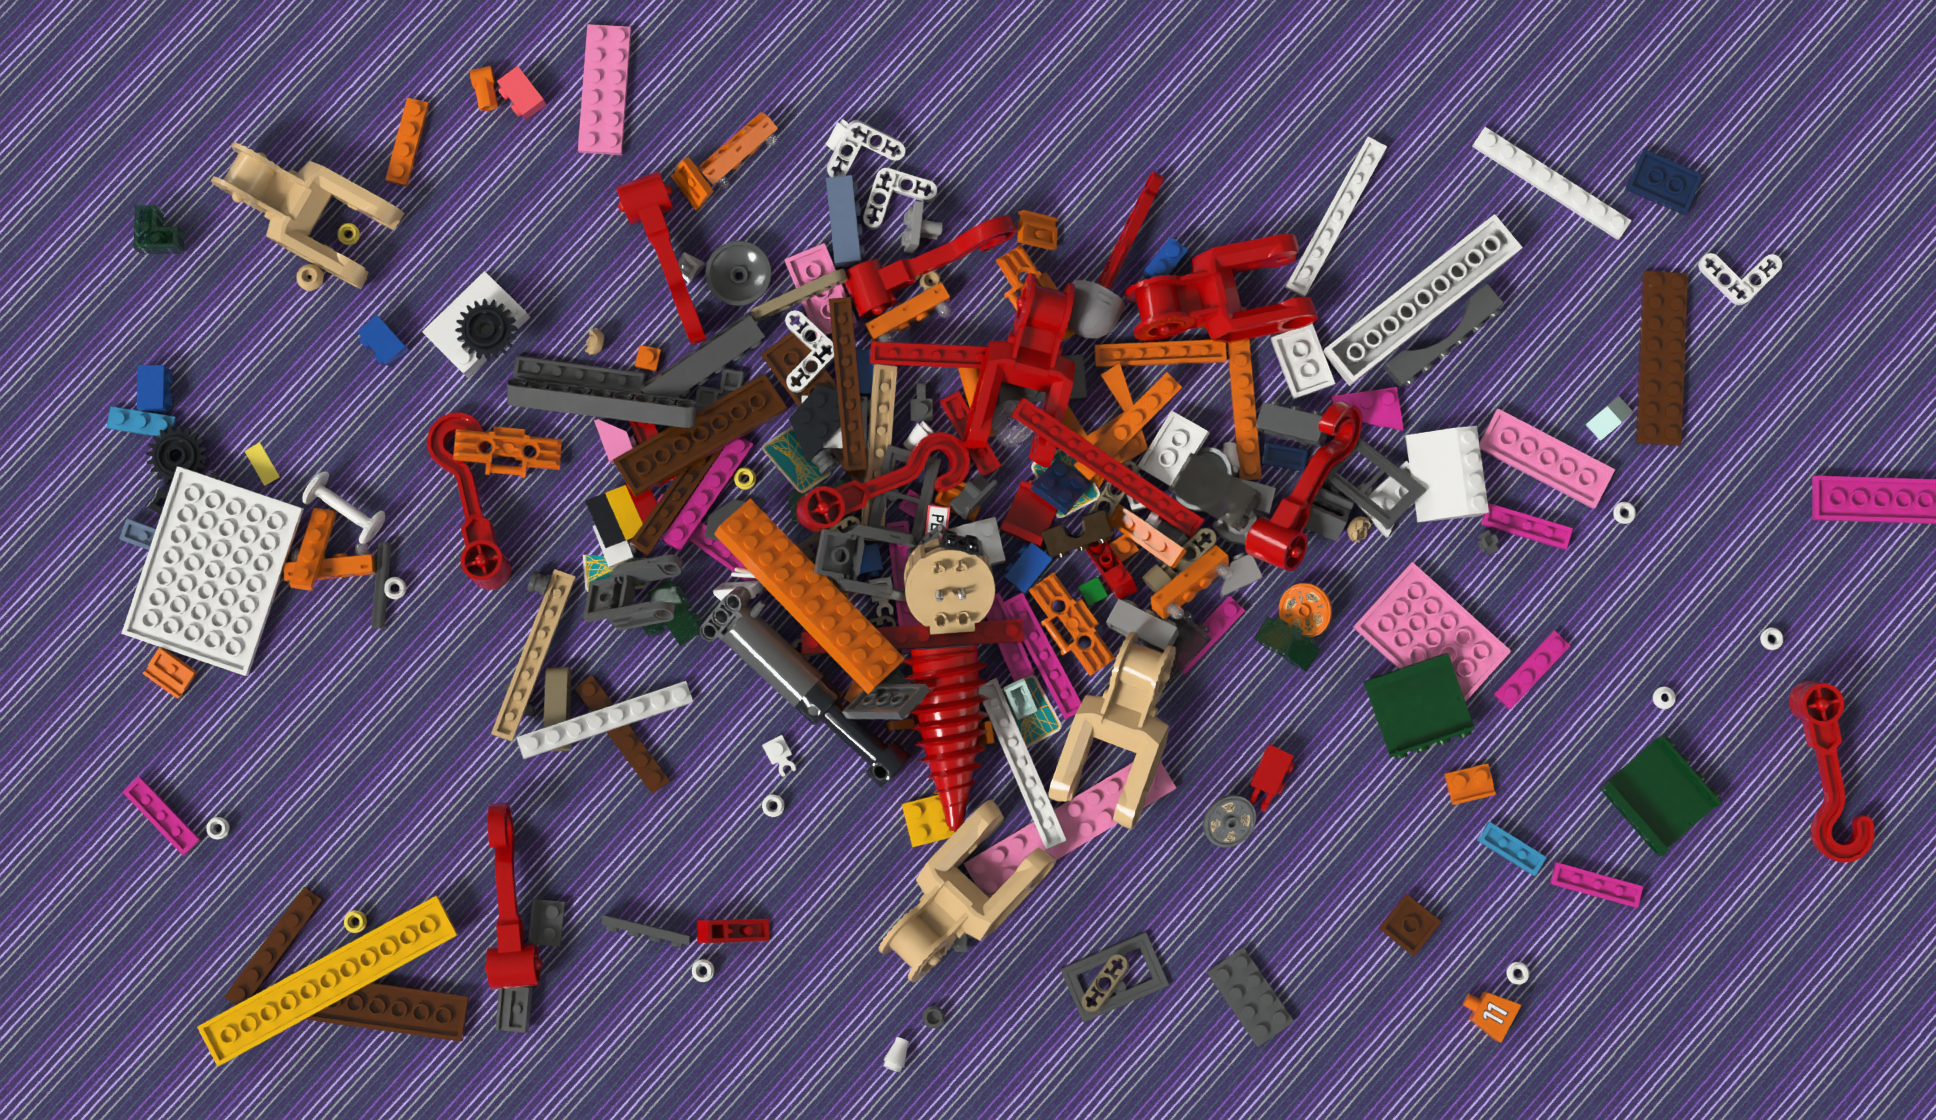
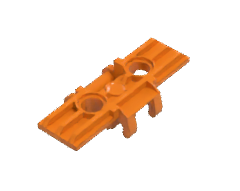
[995,245,1076,342]
[453,426,562,478]
[1029,572,1115,676]

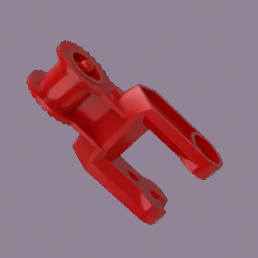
[1124,234,1318,343]
[963,273,1075,468]

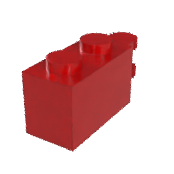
[1249,744,1295,812]

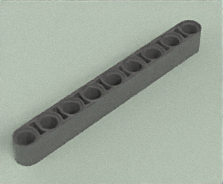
[507,378,696,428]

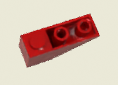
[1085,541,1138,600]

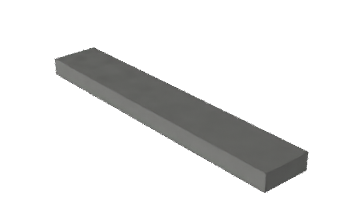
[513,355,646,394]

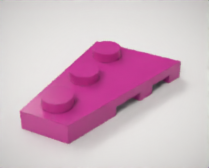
[1331,387,1404,431]

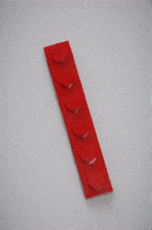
[870,341,988,369]

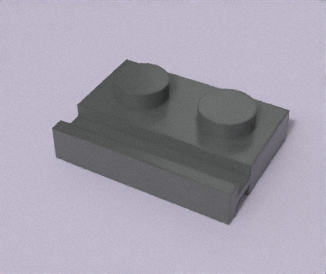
[528,899,566,947]
[495,987,533,1033]

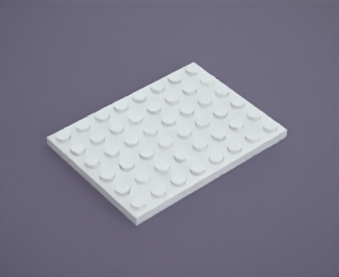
[121,466,304,676]

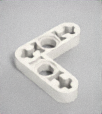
[827,120,905,177]
[863,168,937,230]
[1698,253,1782,305]
[785,311,834,393]

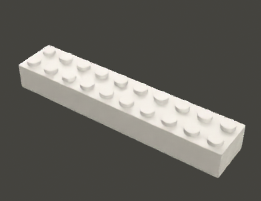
[1323,214,1523,386]

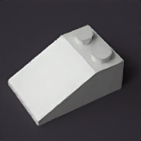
[948,517,1005,566]

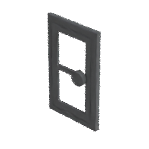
[1326,437,1427,529]
[867,445,941,542]
[1060,932,1169,1023]

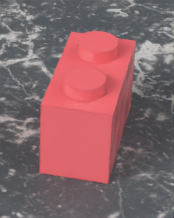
[497,66,546,120]

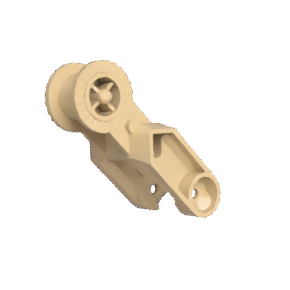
[210,142,405,289]
[1049,631,1176,830]
[878,800,1056,983]

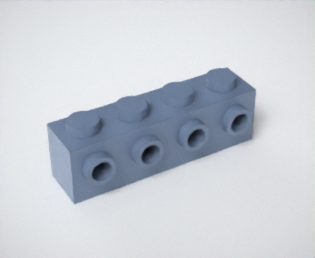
[826,175,865,268]

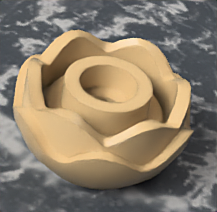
[296,264,324,291]
[585,328,604,355]
[1347,516,1371,543]

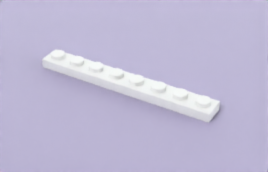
[1472,127,1632,240]
[1285,137,1387,297]
[979,678,1067,850]
[516,681,693,759]

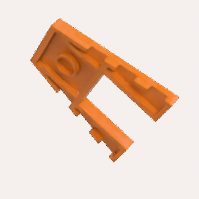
[1063,363,1148,463]

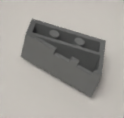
[1256,401,1331,448]

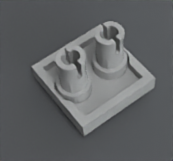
[901,201,942,254]

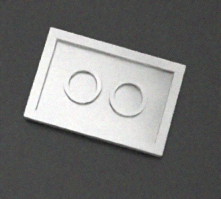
[1271,324,1335,400]
[1138,411,1210,489]

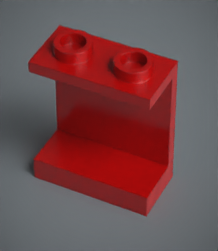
[1000,480,1057,548]

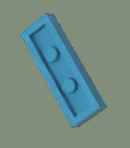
[106,406,177,437]
[1477,822,1547,876]

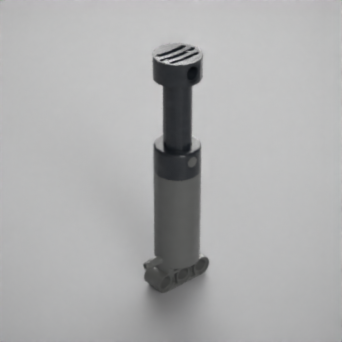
[700,586,911,788]

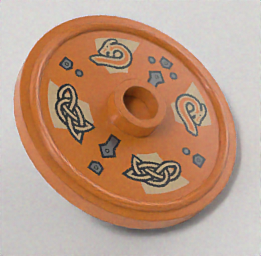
[1279,583,1332,638]

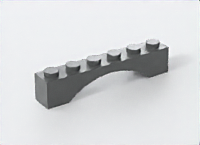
[1383,284,1504,388]

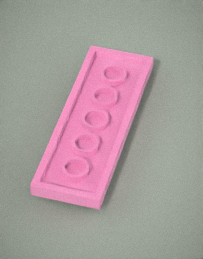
[578,24,631,155]
[1479,409,1615,509]

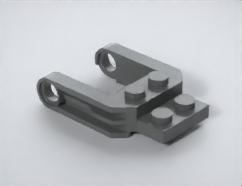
[814,524,917,602]
[583,555,683,631]

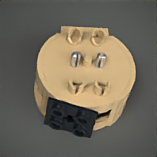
[904,530,995,634]

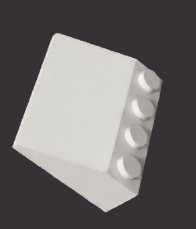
[422,271,530,378]
[1405,426,1489,522]

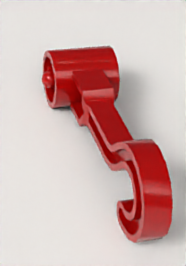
[616,171,707,346]
[844,215,1018,319]
[1245,401,1362,572]
[427,412,511,590]
[795,432,970,533]
[1789,681,1874,862]
[485,802,543,990]

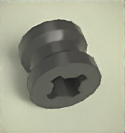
[812,448,839,475]
[528,570,552,596]

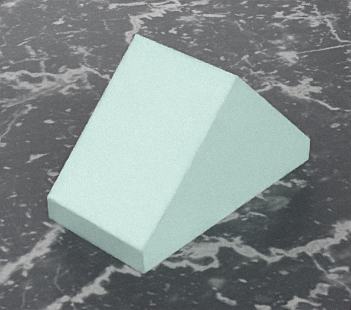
[1586,396,1633,441]
[1003,678,1038,720]

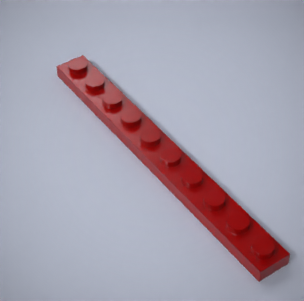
[1010,397,1204,538]
[801,619,1023,655]

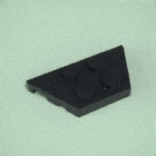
[789,386,864,463]

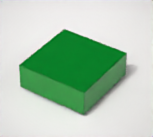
[1078,577,1108,607]

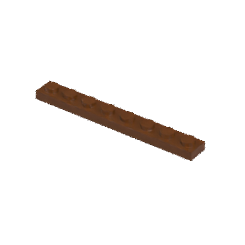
[829,297,867,473]

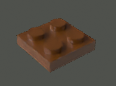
[1378,894,1441,957]

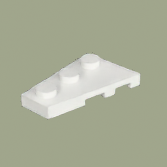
[1357,461,1411,538]

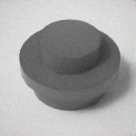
[922,1006,945,1029]

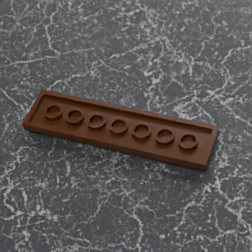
[1636,271,1688,446]
[760,332,898,483]
[613,374,787,498]
[291,972,470,1041]

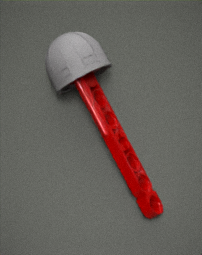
[1068,171,1164,339]

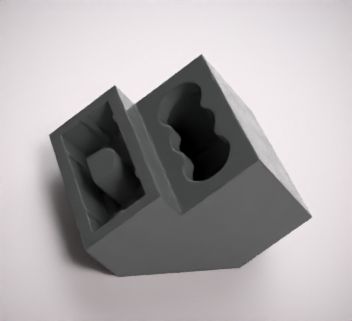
[1304,479,1354,541]

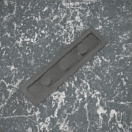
[601,915,692,948]

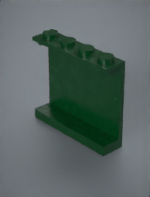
[1363,652,1475,760]
[1599,736,1722,856]

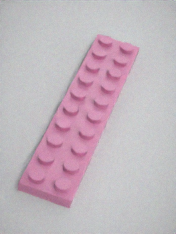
[964,761,1176,898]

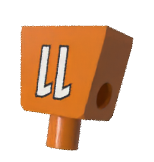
[1463,992,1521,1043]

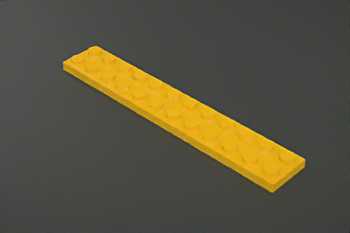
[197,896,458,1067]

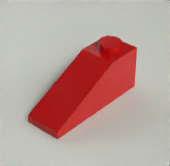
[697,919,769,943]

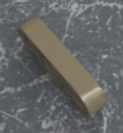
[1082,955,1129,1013]

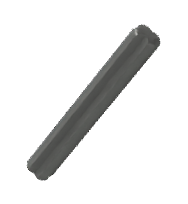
[371,542,391,629]

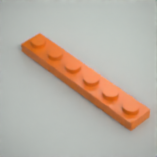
[1094,340,1227,368]
[1074,372,1182,481]

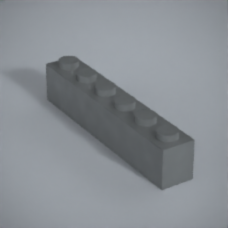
[640,313,765,398]

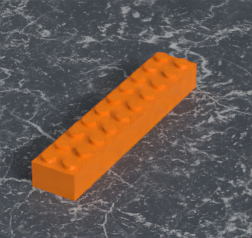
[714,498,905,694]

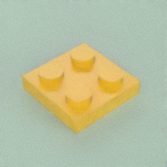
[902,795,955,847]

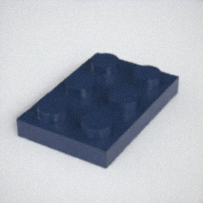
[1625,149,1703,215]

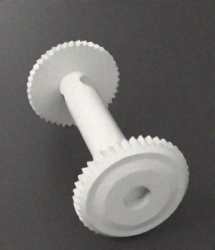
[302,472,385,544]

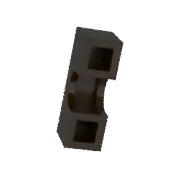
[1041,508,1115,558]

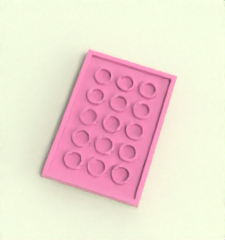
[1353,562,1511,702]

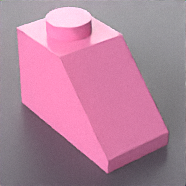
[594,419,637,464]

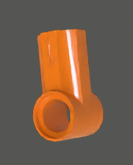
[470,66,498,111]

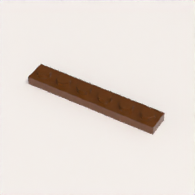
[630,449,723,556]
[574,675,671,794]
[224,887,324,1005]

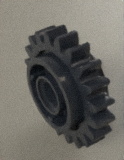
[455,299,518,361]
[146,426,209,484]

